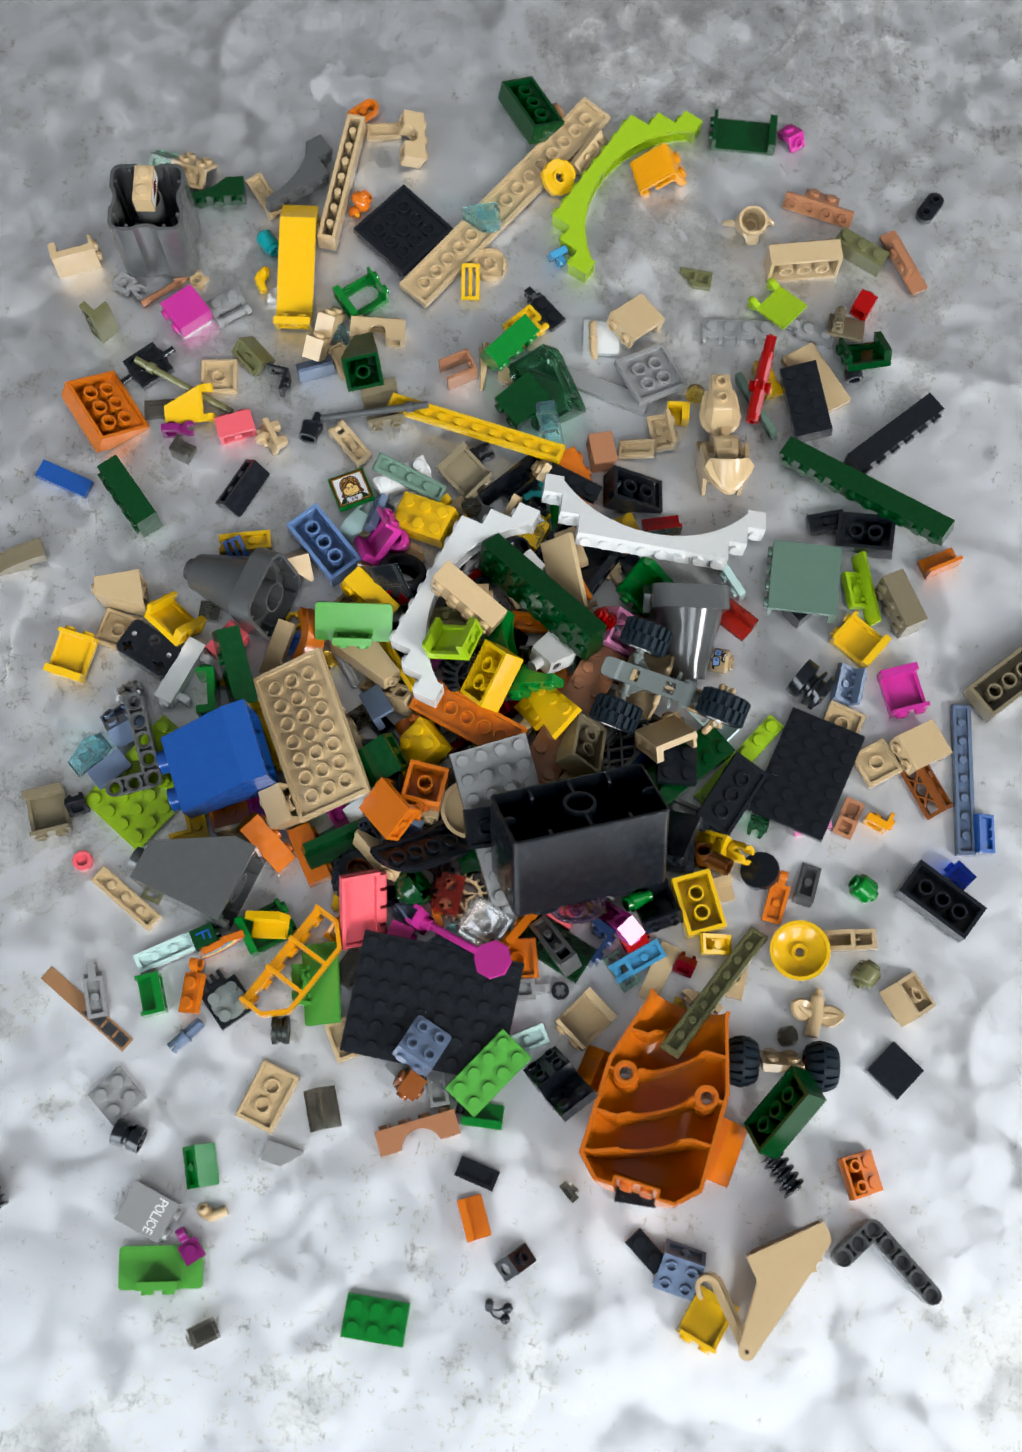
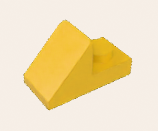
[700,933,732,956]

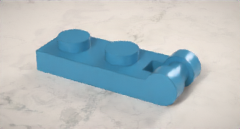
[608,938,667,984]

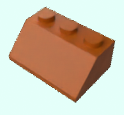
[706,1117,747,1188]

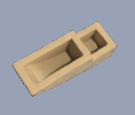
[823,928,878,952]

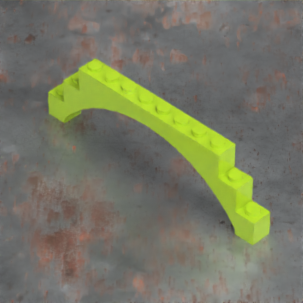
[551,110,703,284]

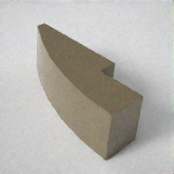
[0,538,48,577]

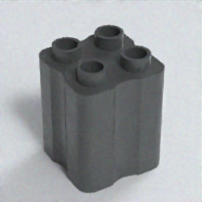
[107,164,200,277]

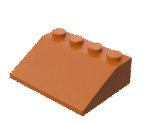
[61,370,150,453]

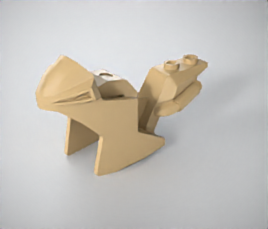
[695,374,754,496]

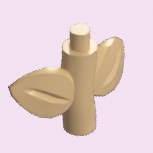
[791,988,846,1038]

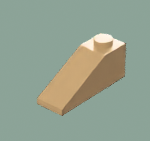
[358,677,414,717]
[353,829,401,882]

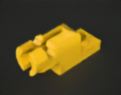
[695,830,755,865]

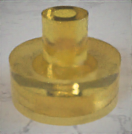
[686,384,704,404]
[323,651,338,671]

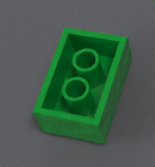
[480,314,540,372]

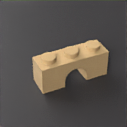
[398,109,427,169]
[349,315,406,348]

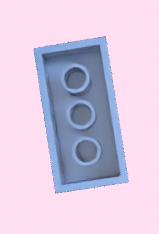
[286,503,362,588]

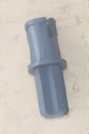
[167,1018,205,1054]

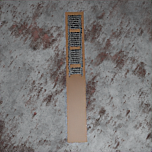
[41,966,133,1052]

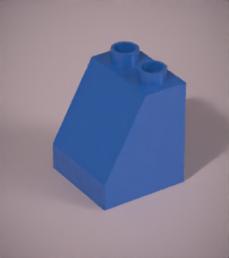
[156,699,279,819]

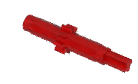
[745,334,777,424]

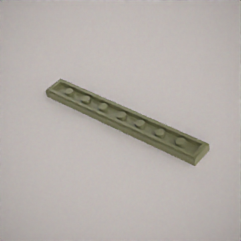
[660,926,768,1059]

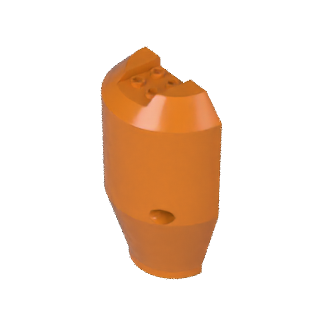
[579,988,731,1208]

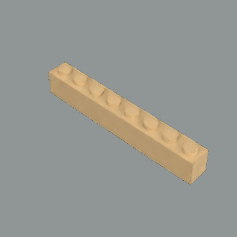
[317,114,366,251]

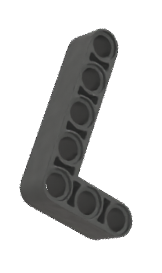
[105,693,165,797]
[830,1219,942,1306]

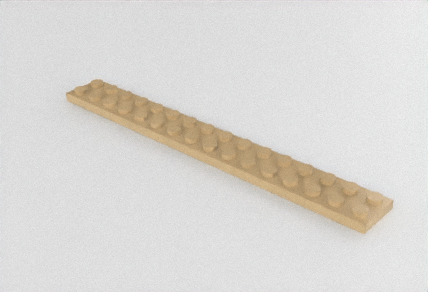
[399,97,611,308]

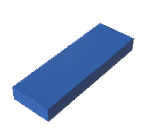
[35,460,94,499]

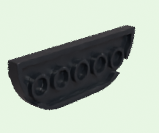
[370,824,472,873]

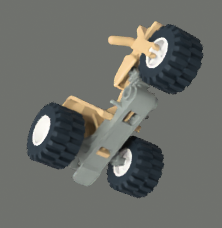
[589,616,751,735]

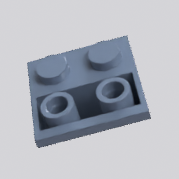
[100,701,144,749]

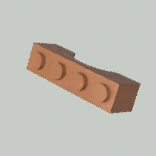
[374,1106,461,1157]

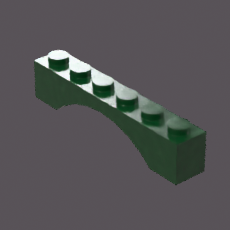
[191,176,247,209]

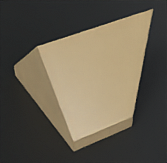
[284,548,314,582]

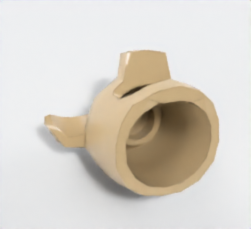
[722,206,774,245]

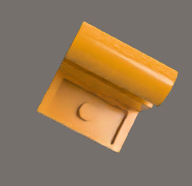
[630,143,687,196]

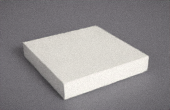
[583,320,619,357]

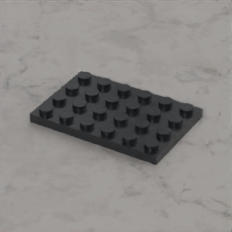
[748,707,865,843]

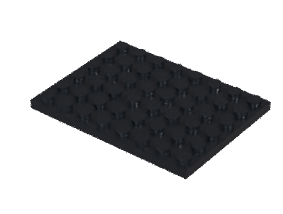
[340,929,524,1075]

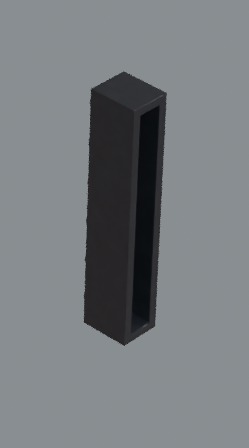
[844,393,945,475]

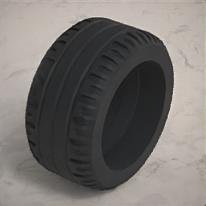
[378,553,427,600]

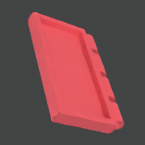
[339,868,387,950]

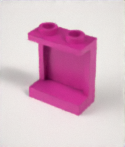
[353,506,403,566]
[876,662,931,719]

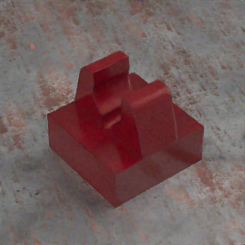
[672,951,698,978]

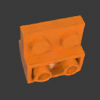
[837,1149,884,1201]

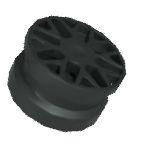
[271,1016,290,1044]

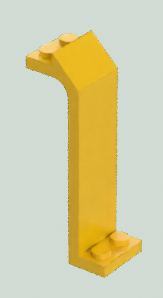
[273,205,320,331]

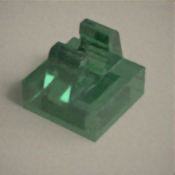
[747,814,769,839]

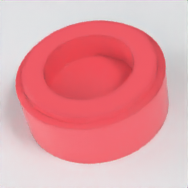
[72,850,94,871]

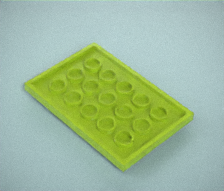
[85,715,178,849]

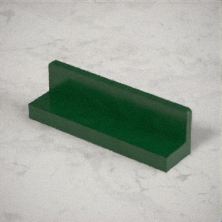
[301,817,377,870]

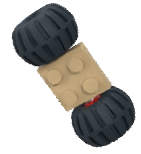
[729,1035,840,1093]

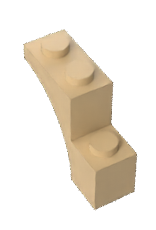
[302,306,348,362]

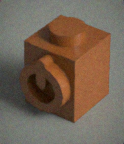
[392,1066,428,1102]

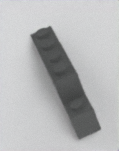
[266,134,333,213]

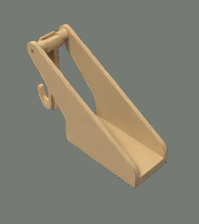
[695,1218,831,1361]

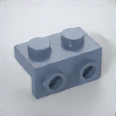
[830,662,867,707]

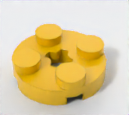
[540,159,576,196]

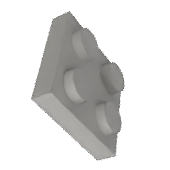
[88,1067,146,1126]

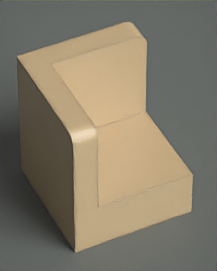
[713,874,735,903]

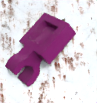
[161,421,195,438]
[174,1226,207,1266]

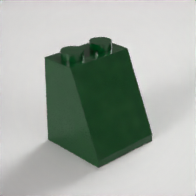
[341,332,384,392]

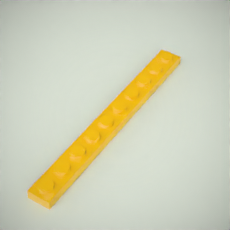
[387,392,565,464]

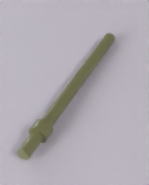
[133,356,234,414]

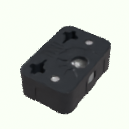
[116,619,182,681]

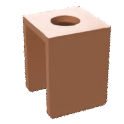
[438,348,477,390]
[586,431,618,473]

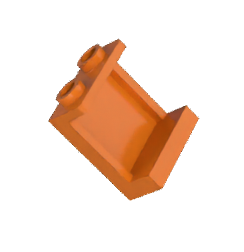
[359,777,421,841]

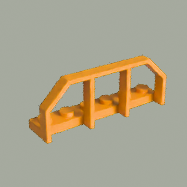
[239,904,342,1018]

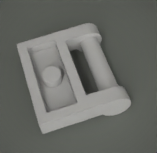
[205,286,252,329]

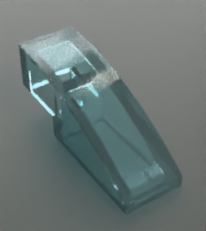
[536,400,565,445]

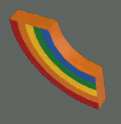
[198,930,245,960]

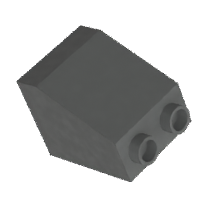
[127,836,266,932]

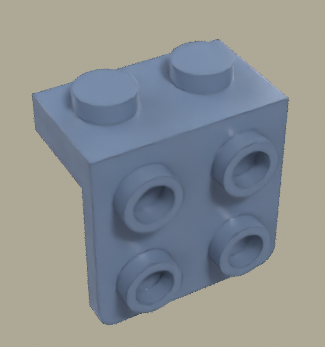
[392,1015,451,1077]

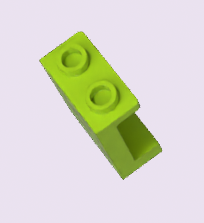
[422,617,483,660]

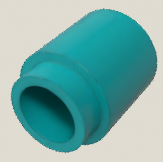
[256,230,279,257]

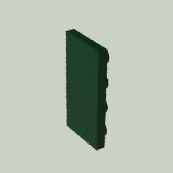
[518,915,597,984]

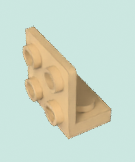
[171,152,218,190]

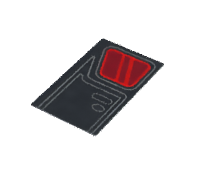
[367,564,414,607]

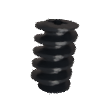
[761,1151,804,1199]

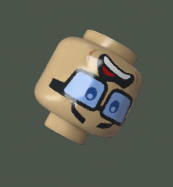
[708,648,734,674]

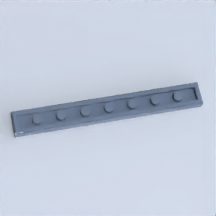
[950,704,976,857]

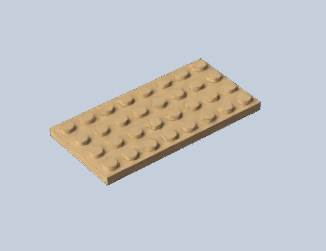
[253,647,371,823]

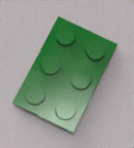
[340,1292,410,1348]

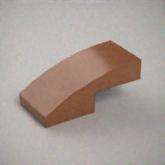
[832,796,865,840]

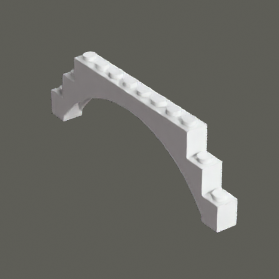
[541,473,766,570]
[390,502,541,708]

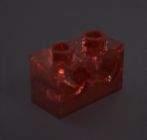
[431,871,466,919]

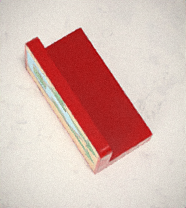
[641,515,682,536]

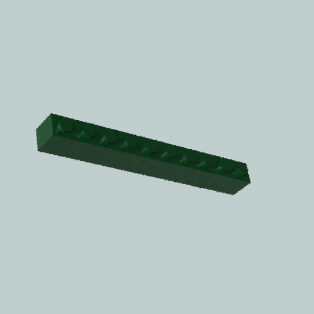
[779,436,955,546]

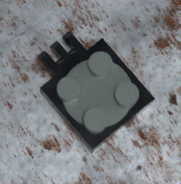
[202,969,257,1031]

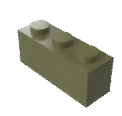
[835,226,890,277]

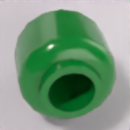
[848,874,879,903]

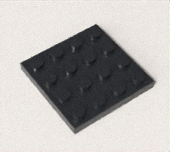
[353,184,454,277]

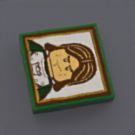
[327,467,375,512]

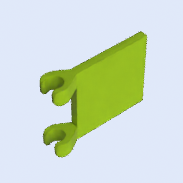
[747,278,807,330]

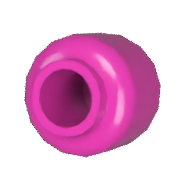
[389,529,411,553]

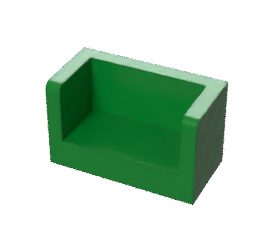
[134,971,169,1018]

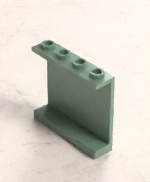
[763,540,842,623]

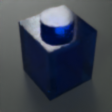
[943,860,977,890]

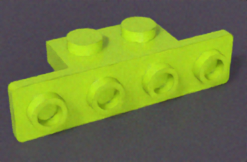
[840,551,882,627]

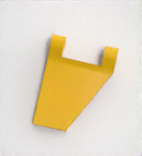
[164,383,216,424]

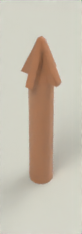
[140,277,188,307]

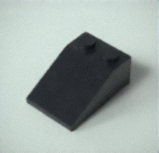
[603,465,663,514]
[835,511,896,560]

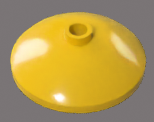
[770,920,831,981]

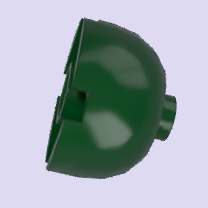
[395,872,434,906]

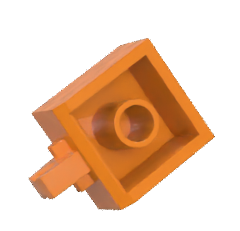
[401,759,450,822]

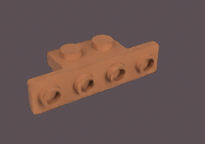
[782,188,855,228]
[879,230,928,296]

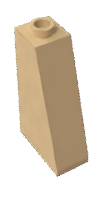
[329,640,400,689]

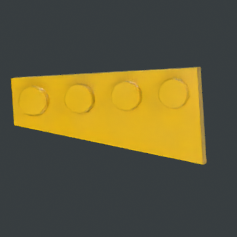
[528,688,582,740]

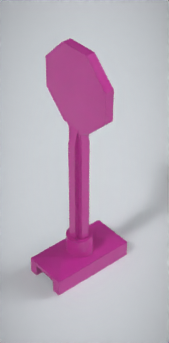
[405,904,512,979]

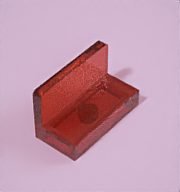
[720,597,759,642]

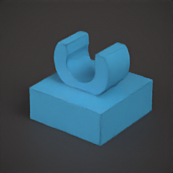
[546,245,568,268]

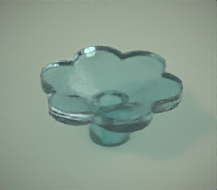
[334,323,350,345]

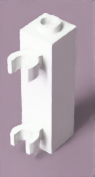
[154,636,216,708]

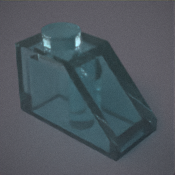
[462,202,501,233]
[68,733,112,777]

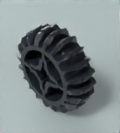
[441,646,481,694]

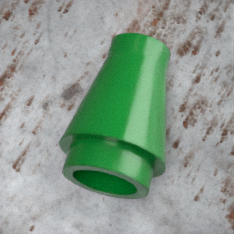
[622,889,653,912]

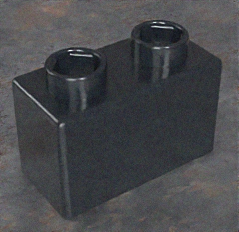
[490,764,670,916]

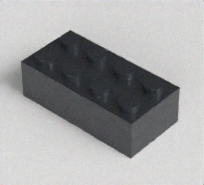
[780,360,833,442]
[894,859,987,943]

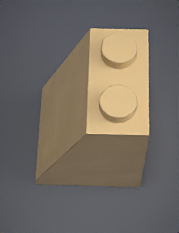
[91,569,149,617]

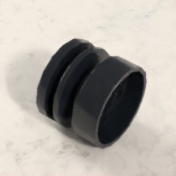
[785,659,836,710]

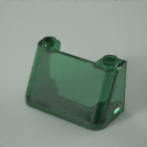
[508,344,586,432]

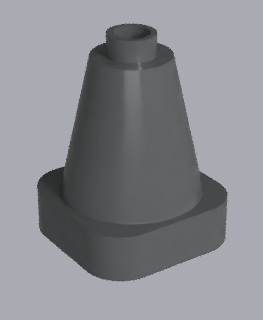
[183,547,301,640]
[650,583,731,688]

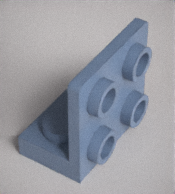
[653,1239,706,1301]

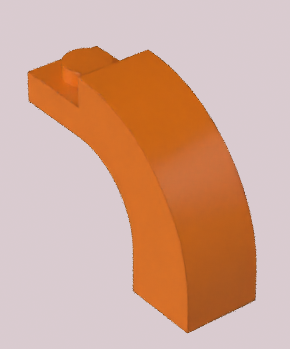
[291,607,325,660]

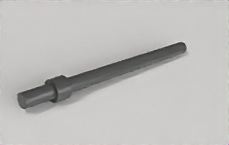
[320,401,429,422]

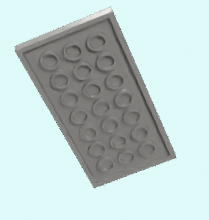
[449,733,540,908]

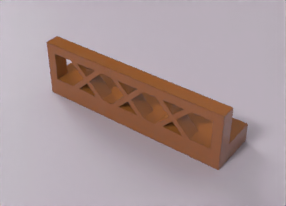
[894,754,954,820]

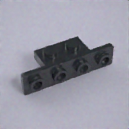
[479,455,540,506]

